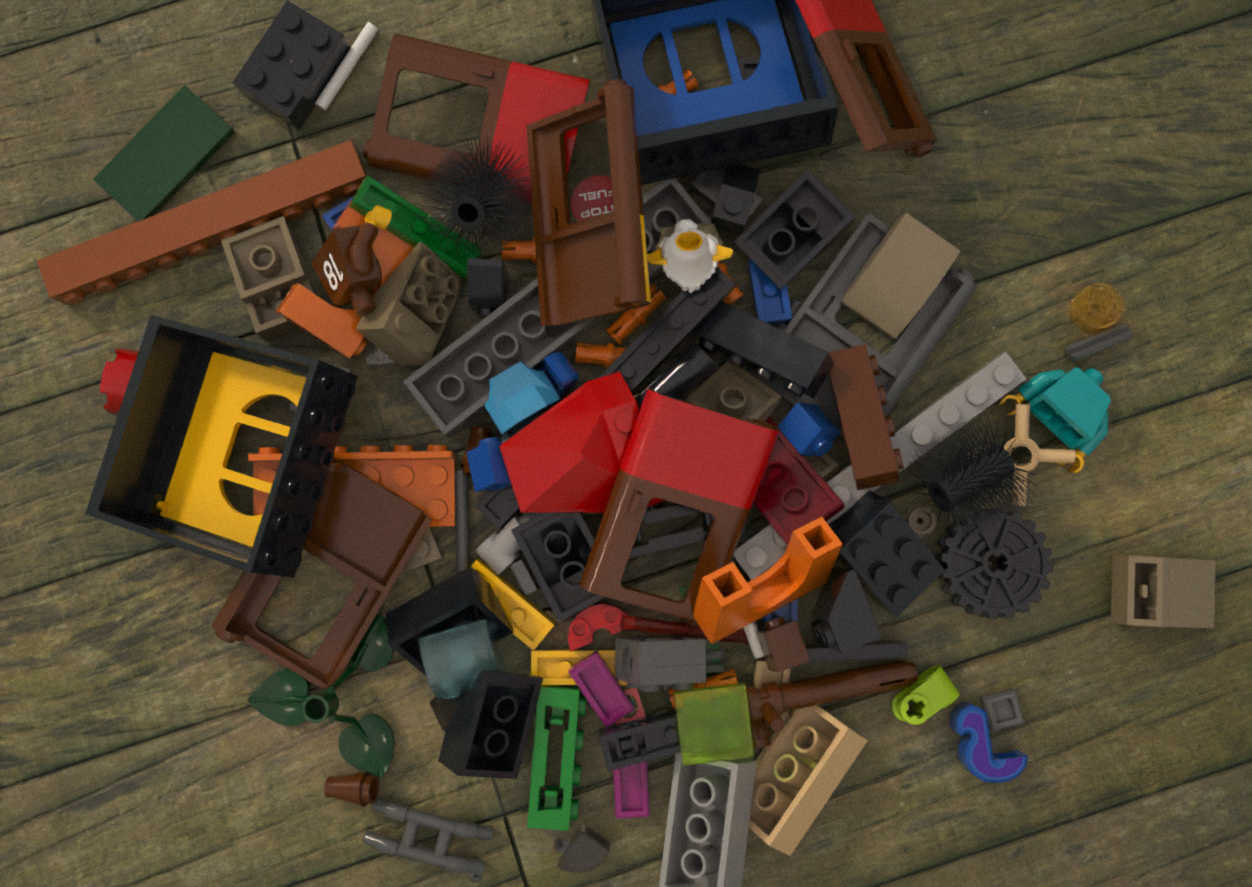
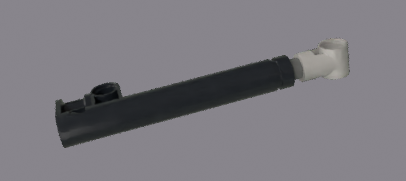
[475,342,719,576]

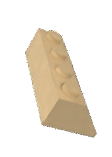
[749,705,868,856]

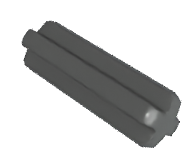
[1065,323,1132,362]

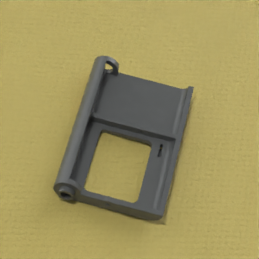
[753,212,977,443]

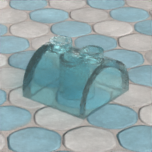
[419,619,506,699]

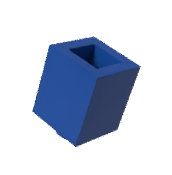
[777,402,841,457]
[466,437,512,492]

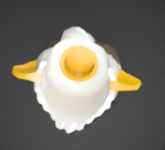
[647,219,734,293]

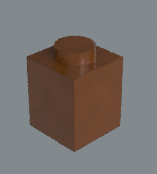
[756,616,810,673]

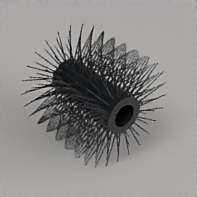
[418,136,532,259]
[908,415,1037,541]

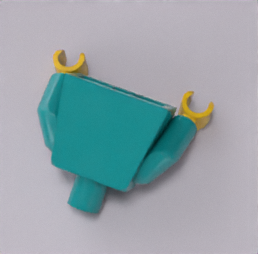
[998,367,1111,473]

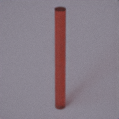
[620,615,749,644]

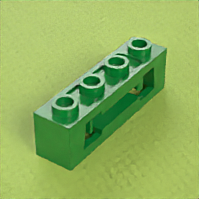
[527,685,587,831]

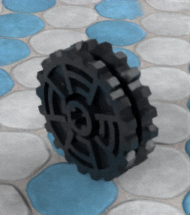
[935,507,1053,619]

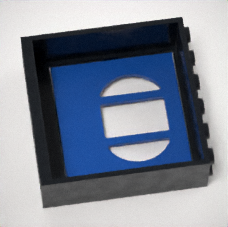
[591,0,838,185]

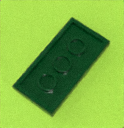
[93,85,235,221]

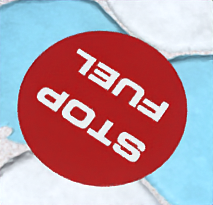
[571,175,614,222]

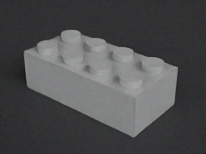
[659,747,757,887]

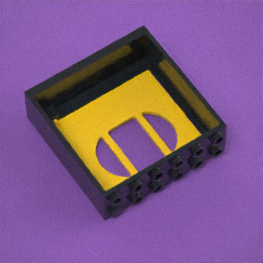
[85,315,358,578]

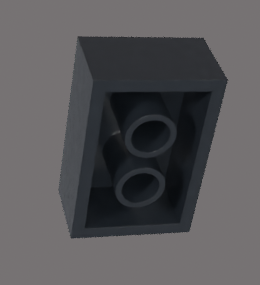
[232,0,351,130]
[830,490,945,618]

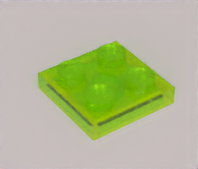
[674,683,754,766]

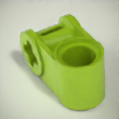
[891,665,960,725]

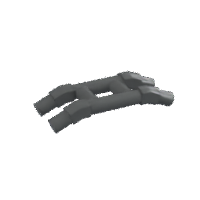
[363,797,493,874]

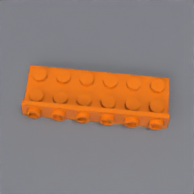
[248,445,456,527]

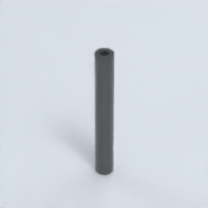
[455,470,470,571]

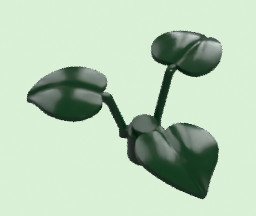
[248,613,394,777]

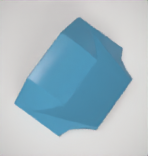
[484,361,561,435]

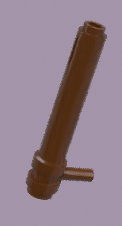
[734,660,918,732]

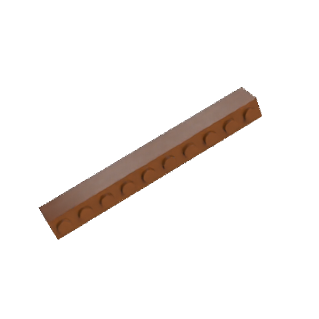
[37,140,368,305]

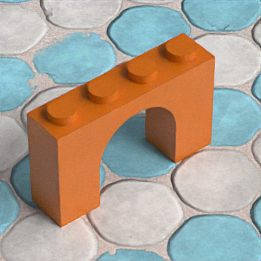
[275,201,414,359]
[693,517,843,644]

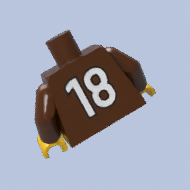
[311,205,392,316]

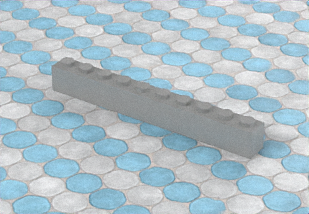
[733,352,1026,580]

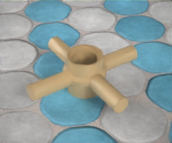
[968,404,1075,506]

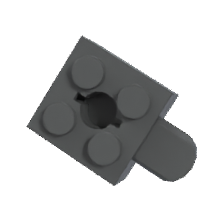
[615,635,725,692]

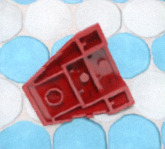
[499,371,663,513]

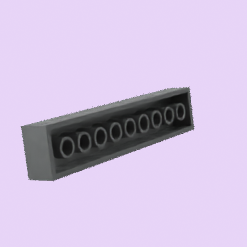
[403,178,712,438]

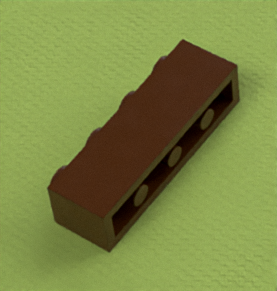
[829,344,904,491]

